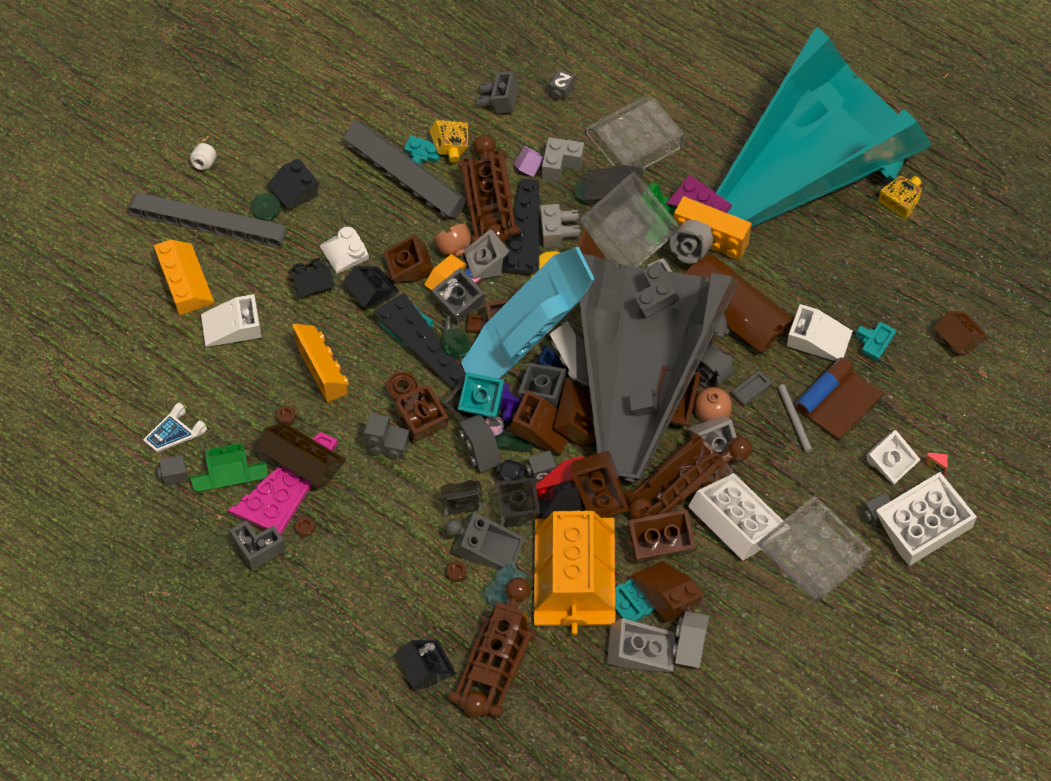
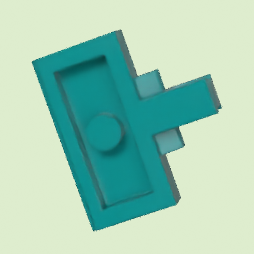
[404,136,441,165]
[855,322,896,362]

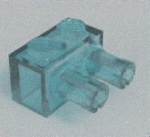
[485,562,527,608]

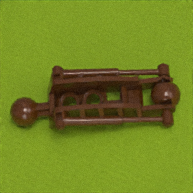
[457,135,521,244]
[625,433,752,519]
[448,577,535,718]

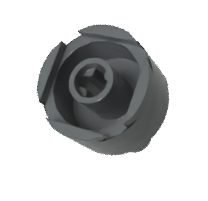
[695,343,733,388]

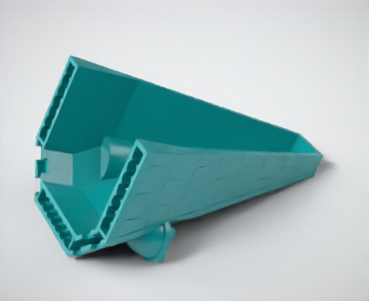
[716,27,931,227]

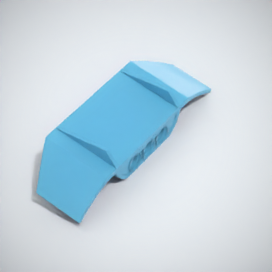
[461,247,594,379]

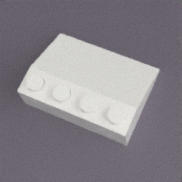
[876,472,977,566]
[688,473,788,560]

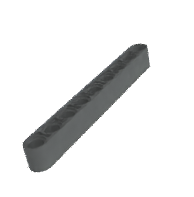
[128,193,287,248]

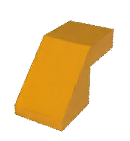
[424,254,466,290]

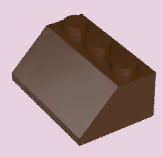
[628,509,696,563]

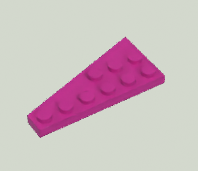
[228,432,338,535]

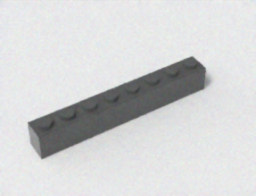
[343,120,467,218]

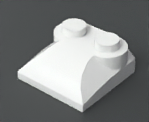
[319,227,369,274]
[866,430,921,485]

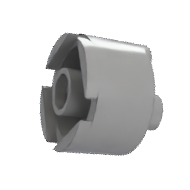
[670,220,713,264]

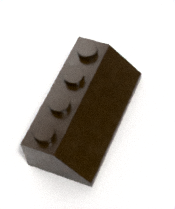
[256,422,346,487]

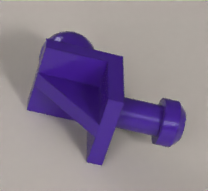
[500,383,521,421]

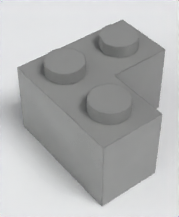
[542,137,584,182]
[673,611,709,668]

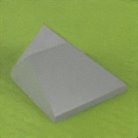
[465,229,509,279]

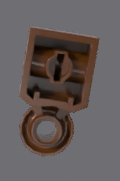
[387,372,449,443]

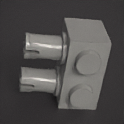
[541,204,580,248]

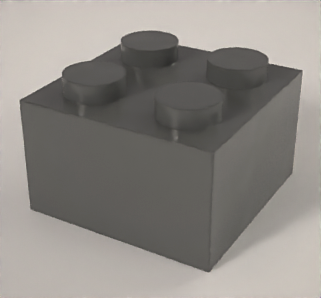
[432,267,486,325]
[518,363,567,410]

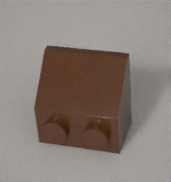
[384,234,433,281]
[934,311,989,354]

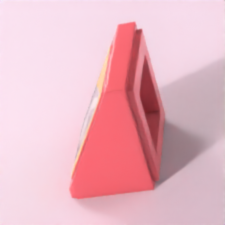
[925,452,948,475]

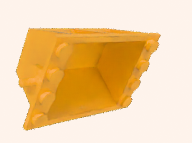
[534,511,615,635]

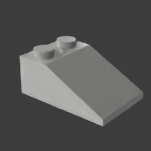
[607,618,676,672]

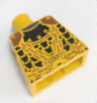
[430,120,468,162]
[878,176,922,220]

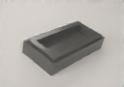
[731,370,772,407]

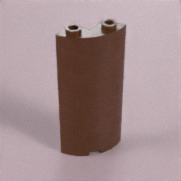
[682,254,795,352]

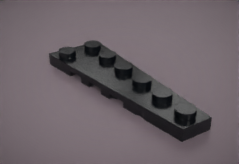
[503,179,540,275]
[373,293,466,390]

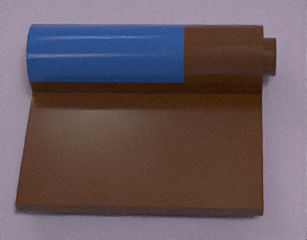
[794,357,883,440]

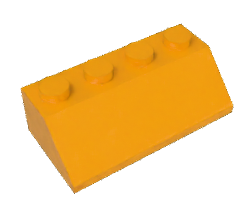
[154,239,214,315]
[292,324,349,403]

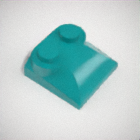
[458,372,505,418]

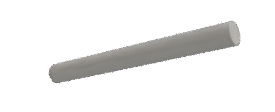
[778,384,812,453]

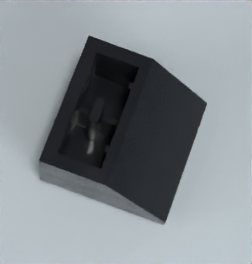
[289,258,335,297]

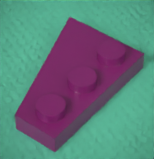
[667,174,733,213]

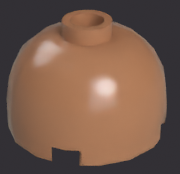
[433,223,471,258]
[694,387,732,423]

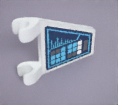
[143,403,207,453]

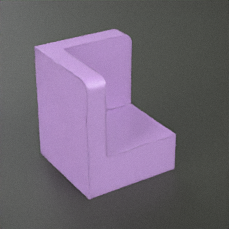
[514,145,544,177]

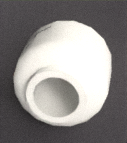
[190,143,217,170]

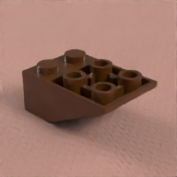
[554,378,596,446]
[508,390,569,456]

